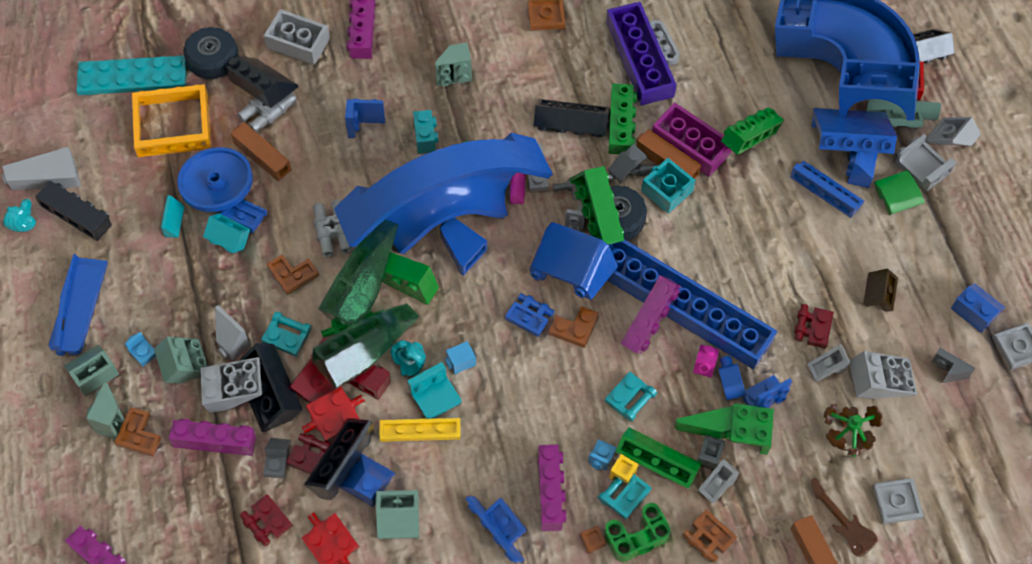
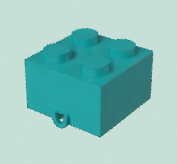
[641,158,696,214]

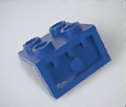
[345,99,385,138]
[741,375,792,408]

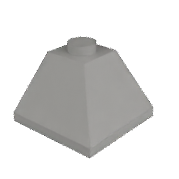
[925,117,981,146]
[215,305,250,362]

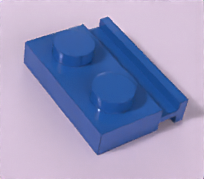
[220,199,267,233]

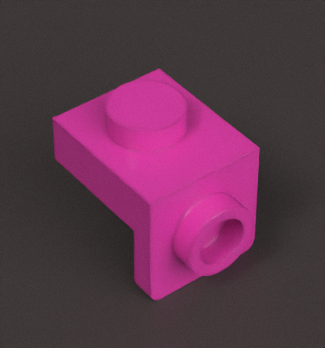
[693,344,719,377]

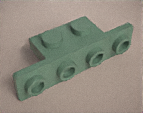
[866,99,941,128]

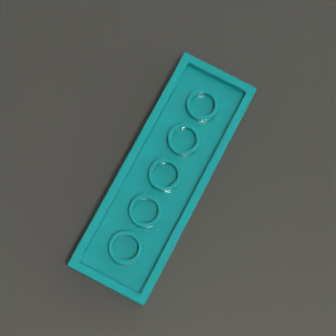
[77,55,187,95]

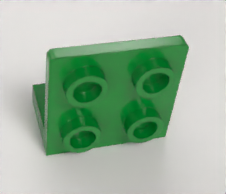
[730,403,774,455]

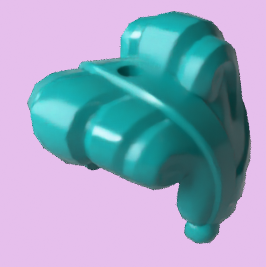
[2,199,36,232]
[390,340,426,376]

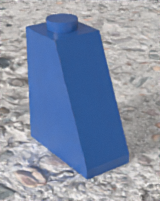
[440,217,487,276]

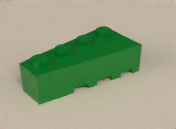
[569,166,624,245]
[355,243,439,305]

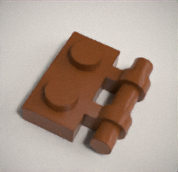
[682,509,737,564]

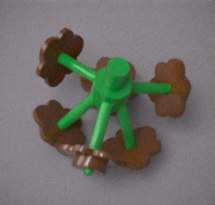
[824,404,883,457]

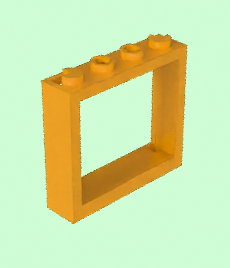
[132,84,211,157]

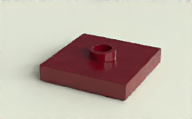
[289,356,344,404]

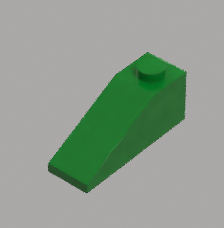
[674,406,733,440]

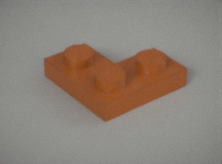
[266,254,320,295]
[549,306,599,348]
[114,407,161,457]

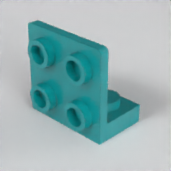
[407,362,462,419]

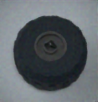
[183,27,239,79]
[610,185,647,241]

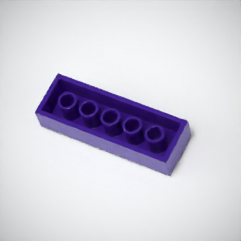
[606,2,677,106]

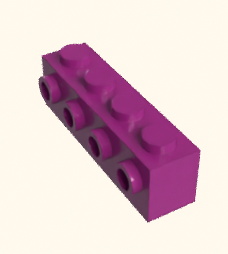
[346,0,376,59]
[620,276,681,354]
[169,419,257,456]
[538,444,566,531]
[65,526,126,564]

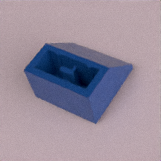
[845,151,878,188]

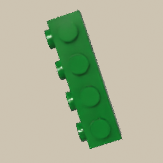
[608,83,637,155]
[721,107,784,155]
[615,427,702,489]

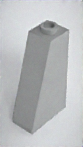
[2,147,81,191]

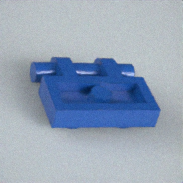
[505,293,555,337]

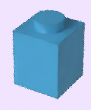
[444,341,476,374]

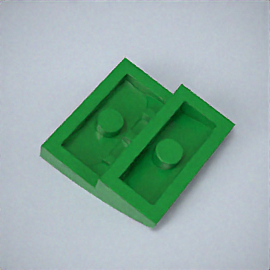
[874,170,925,215]

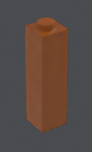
[231,122,291,182]
[636,129,701,179]
[790,515,838,564]

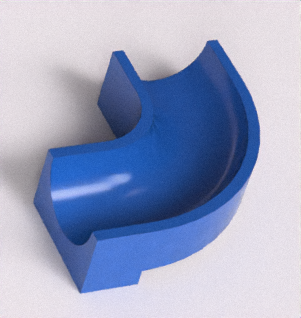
[775,0,920,121]
[334,133,553,254]

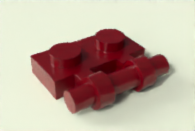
[794,304,834,349]
[286,433,331,474]
[239,494,293,547]

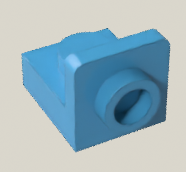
[125,332,156,367]
[588,439,617,470]

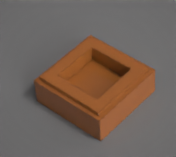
[579,525,607,554]

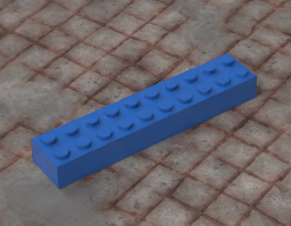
[607,239,777,370]

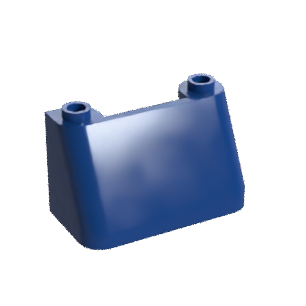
[529,222,618,300]

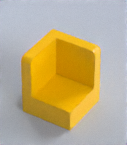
[609,454,639,484]

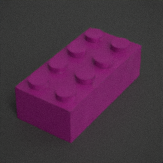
[652,102,732,177]

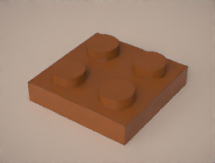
[528,0,565,31]

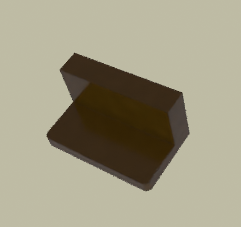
[863,268,898,312]

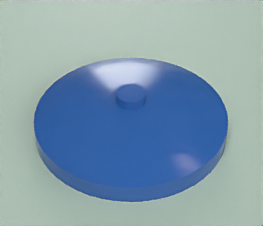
[177,147,253,212]

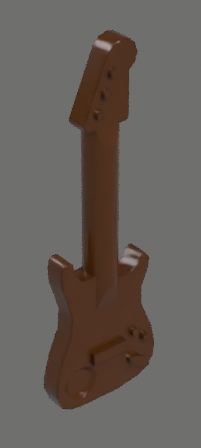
[811,478,878,557]

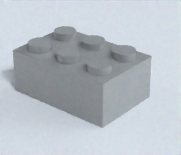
[264,9,330,65]

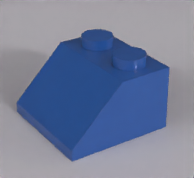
[951,283,1006,333]

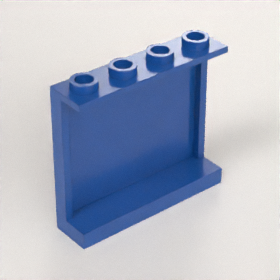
[811,108,897,154]

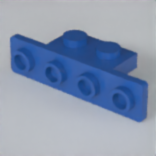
[466,496,527,563]

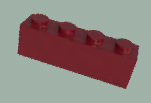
[310,337,391,401]

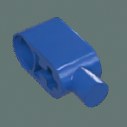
[718,356,746,401]

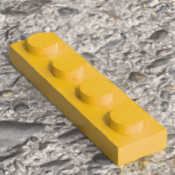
[380,418,461,442]

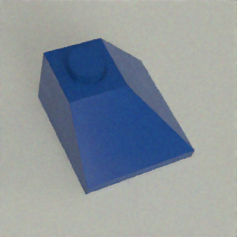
[340,453,395,507]

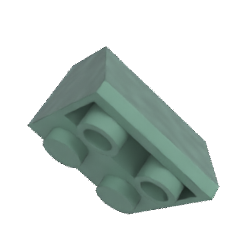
[435,43,472,86]
[154,337,208,384]
[64,345,119,396]
[86,383,125,440]
[376,490,419,539]

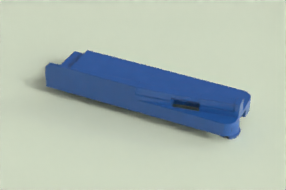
[49,254,108,356]

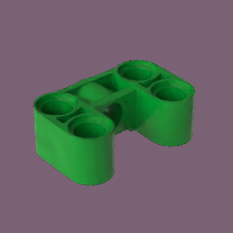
[604,503,671,562]

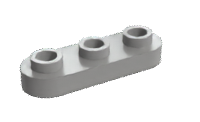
[650,20,679,65]

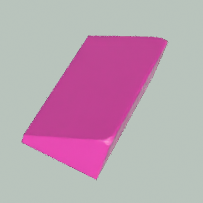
[510,173,526,204]

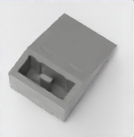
[850,351,917,399]
[200,357,262,413]

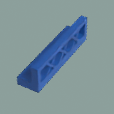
[790,160,864,218]

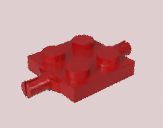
[301,387,365,441]
[301,513,360,564]

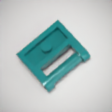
[261,311,312,357]
[604,372,657,422]
[597,474,652,520]

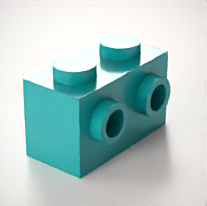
[413,110,439,154]
[203,213,250,253]

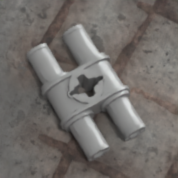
[237,93,297,133]
[313,199,352,257]

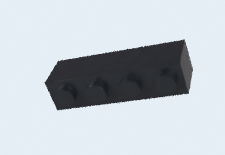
[35,181,112,242]

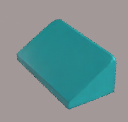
[161,195,185,238]

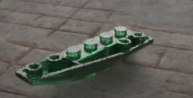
[318,219,399,331]
[312,303,419,389]

